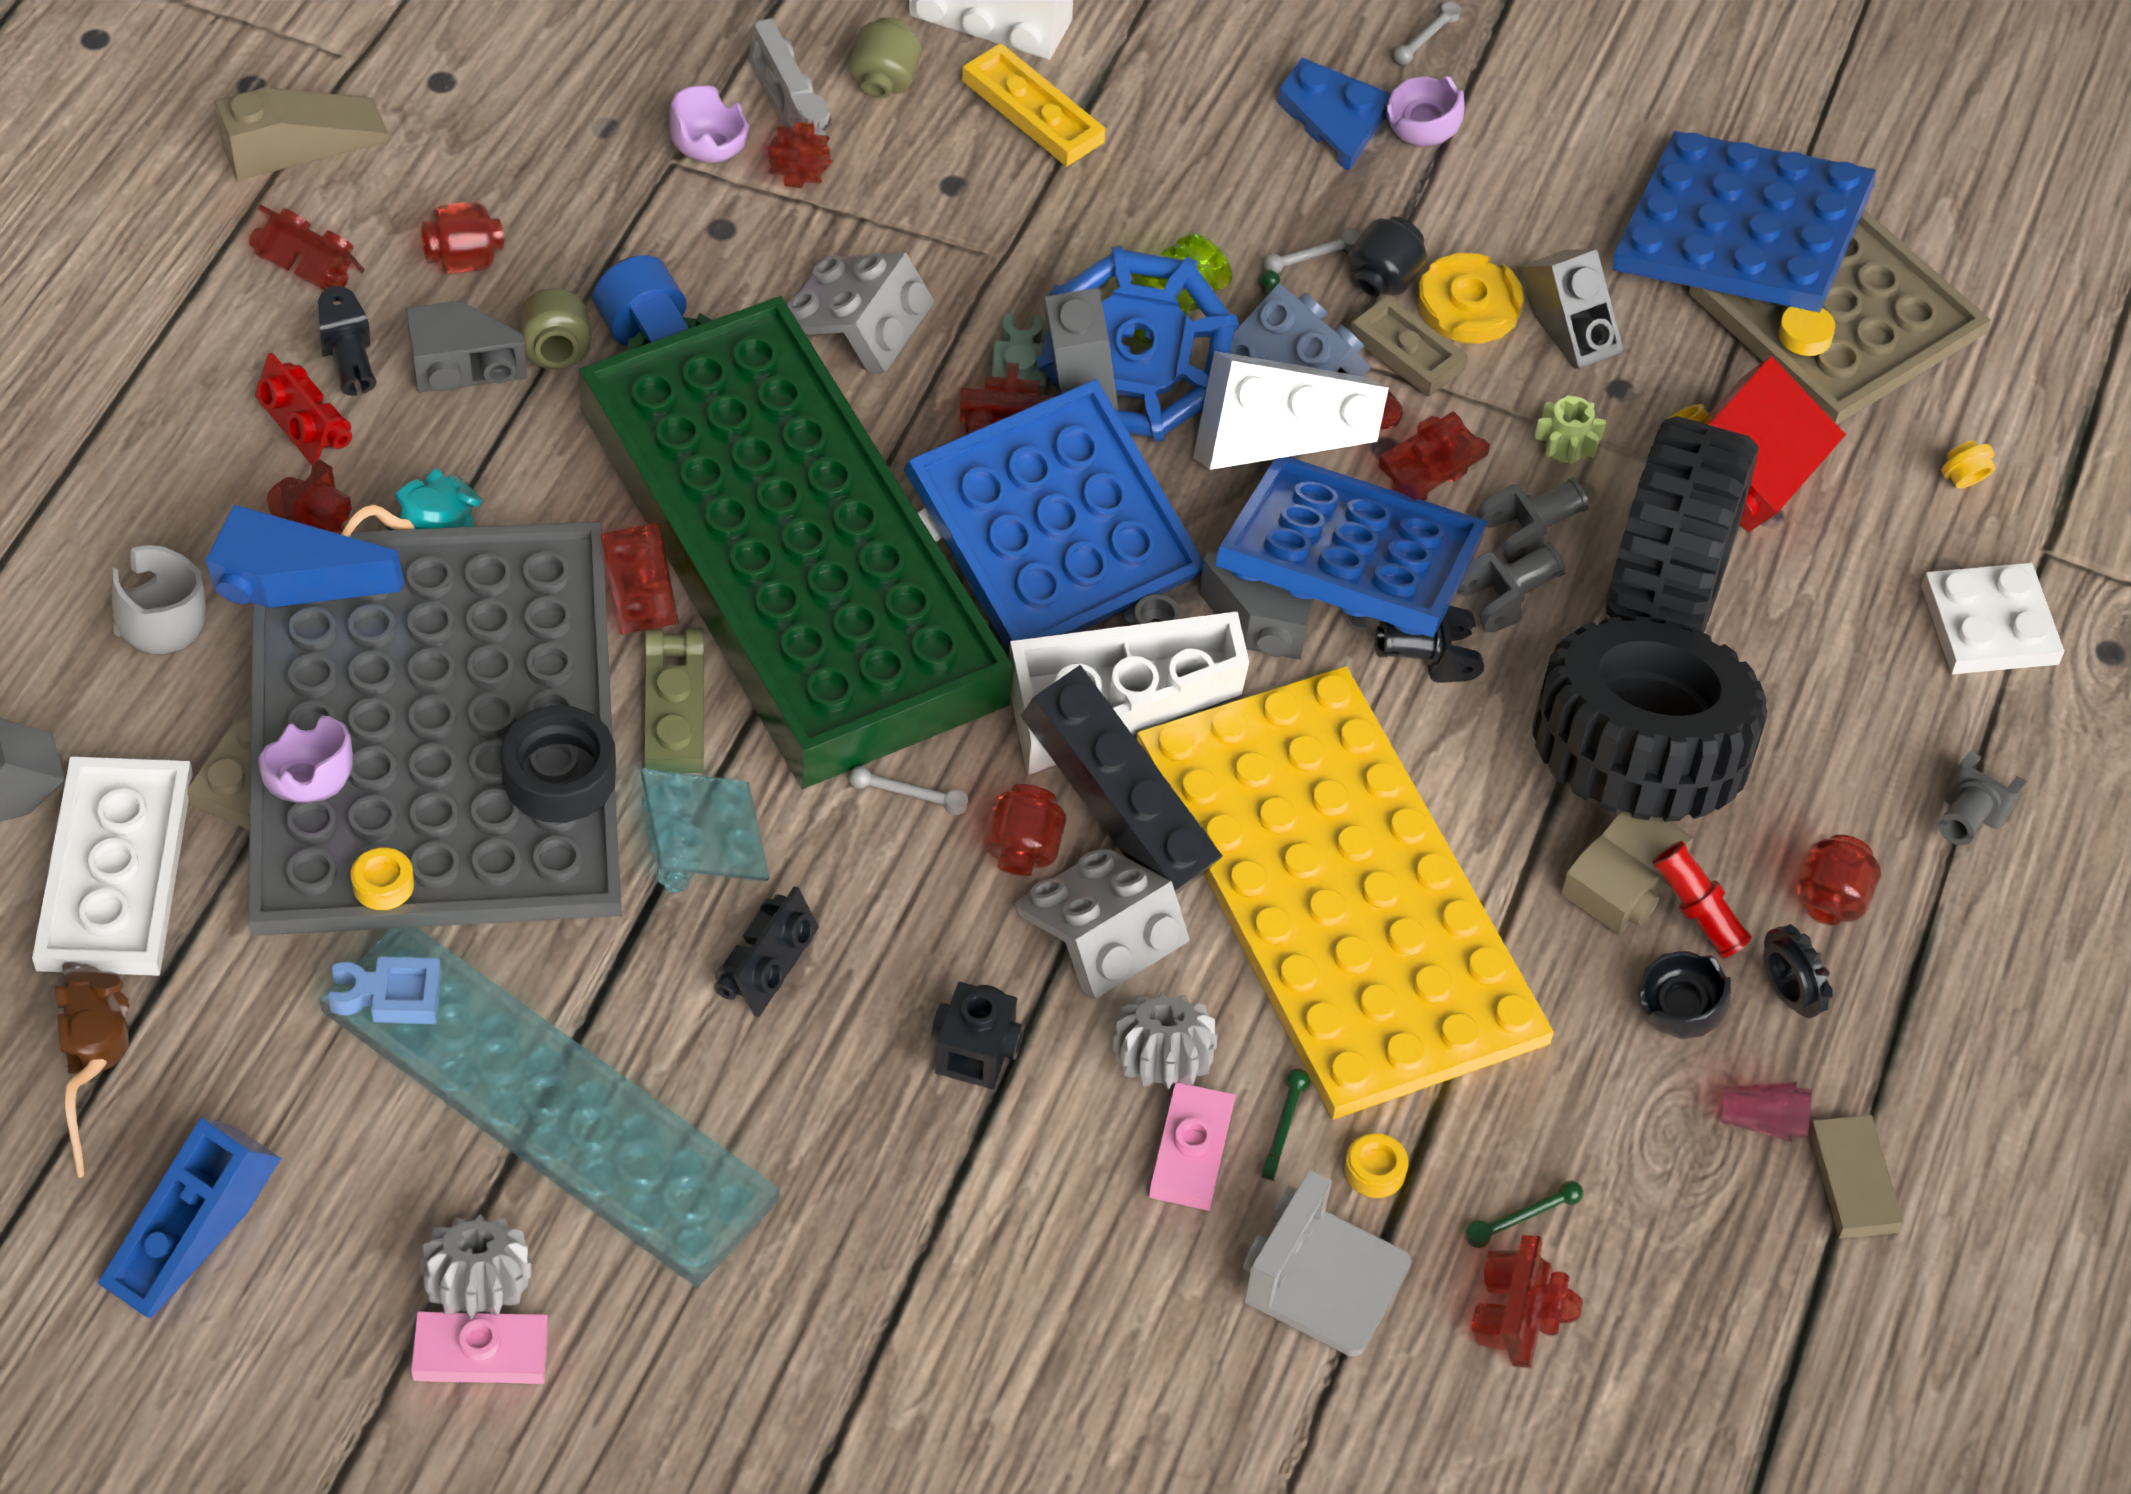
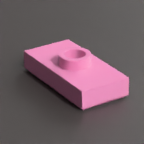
[1149,1082,1236,1211]
[412,1312,549,1384]

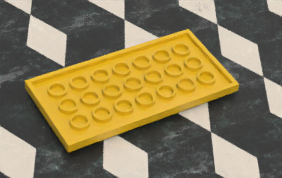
[1137,666,1554,1120]

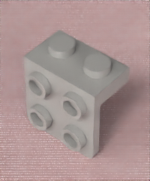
[787,252,935,374]
[1015,849,1190,999]
[1243,1169,1411,1357]

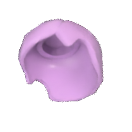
[1386,76,1465,147]
[669,86,749,163]
[257,716,353,803]

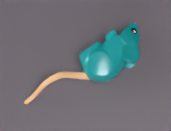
[341,468,483,537]

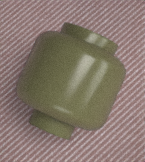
[849,17,922,98]
[518,288,591,370]

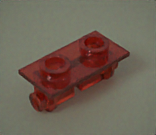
[249,204,365,291]

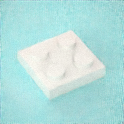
[1921,563,2064,674]

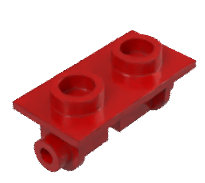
[255,353,352,466]

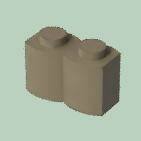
[1561,811,1694,935]

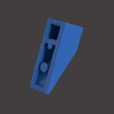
[205,505,405,608]
[98,1118,282,1318]

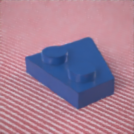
[1278,57,1391,171]

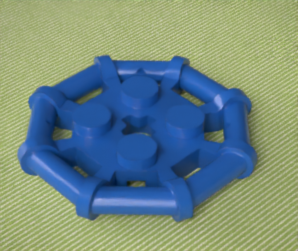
[1036,245,1239,442]

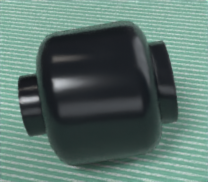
[1348,216,1427,297]

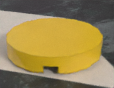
[1417,253,1524,343]

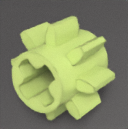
[1534,395,1606,464]

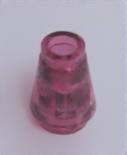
[1722,1081,1812,1142]

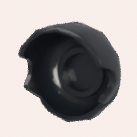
[1638,951,1731,1039]

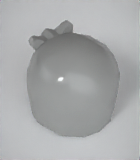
[111,545,207,655]

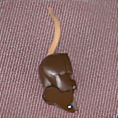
[55,962,129,1178]

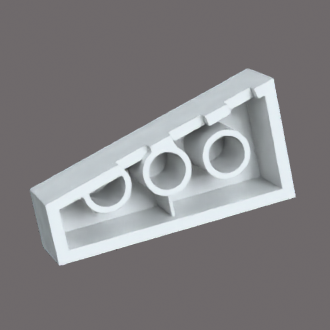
[1008,612,1249,776]

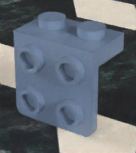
[1230,282,1371,376]

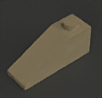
[214,87,389,181]

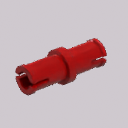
[1652,841,1752,959]

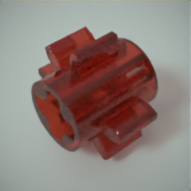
[766,121,833,188]

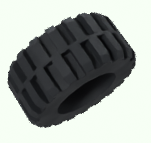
[1606,416,1759,633]
[1532,616,1768,822]

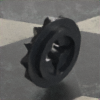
[1763,924,1833,1018]

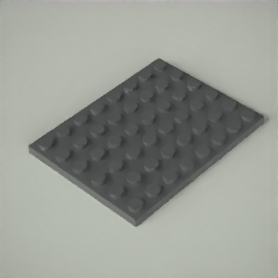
[248,522,622,936]

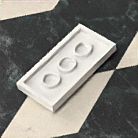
[32,757,193,976]

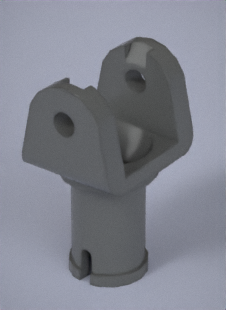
[1477,477,1589,563]
[1457,542,1566,632]
[1938,751,2028,845]

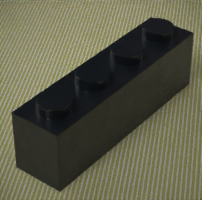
[1020,665,1223,894]

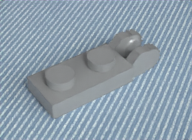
[749,18,830,154]

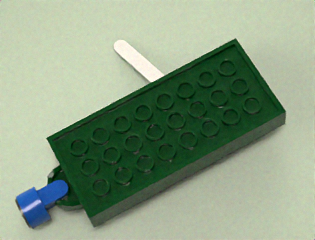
[579,255,1014,790]

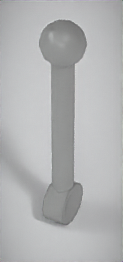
[1394,2,1461,65]
[1263,230,1361,273]
[849,766,968,815]

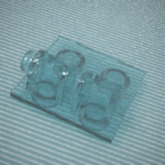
[640,768,770,893]

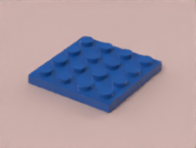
[1613,131,1876,312]
[903,379,1204,652]
[1215,457,1488,638]

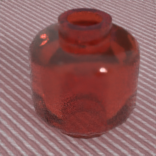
[421,201,504,275]
[983,784,1067,876]
[1794,834,1881,926]

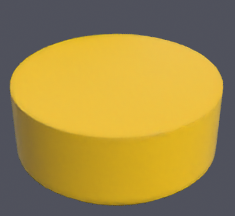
[1779,307,1835,356]
[351,847,414,910]
[1344,1133,1408,1198]

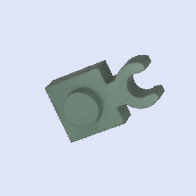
[991,313,1047,399]

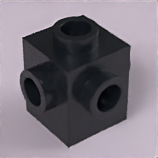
[931,981,1025,1090]

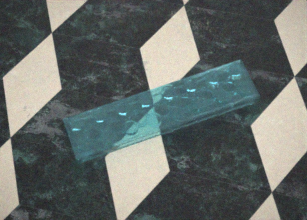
[319,927,780,1288]

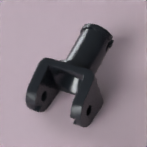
[318,286,377,396]
[1375,606,1484,683]

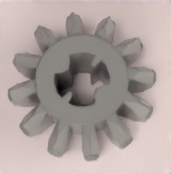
[1113,992,1218,1089]
[420,1213,532,1320]

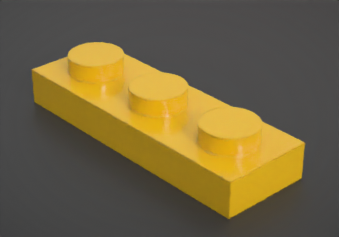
[962,43,1106,167]

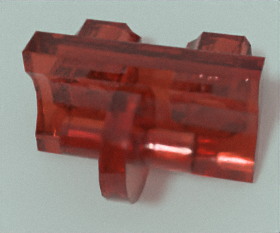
[960,362,1056,436]
[1378,411,1490,501]
[267,459,352,533]
[601,523,679,635]
[1471,1235,1583,1368]

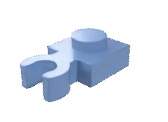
[328,956,442,1024]

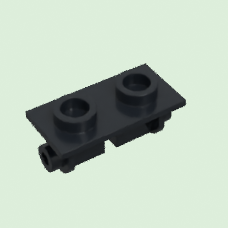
[714,886,819,1017]

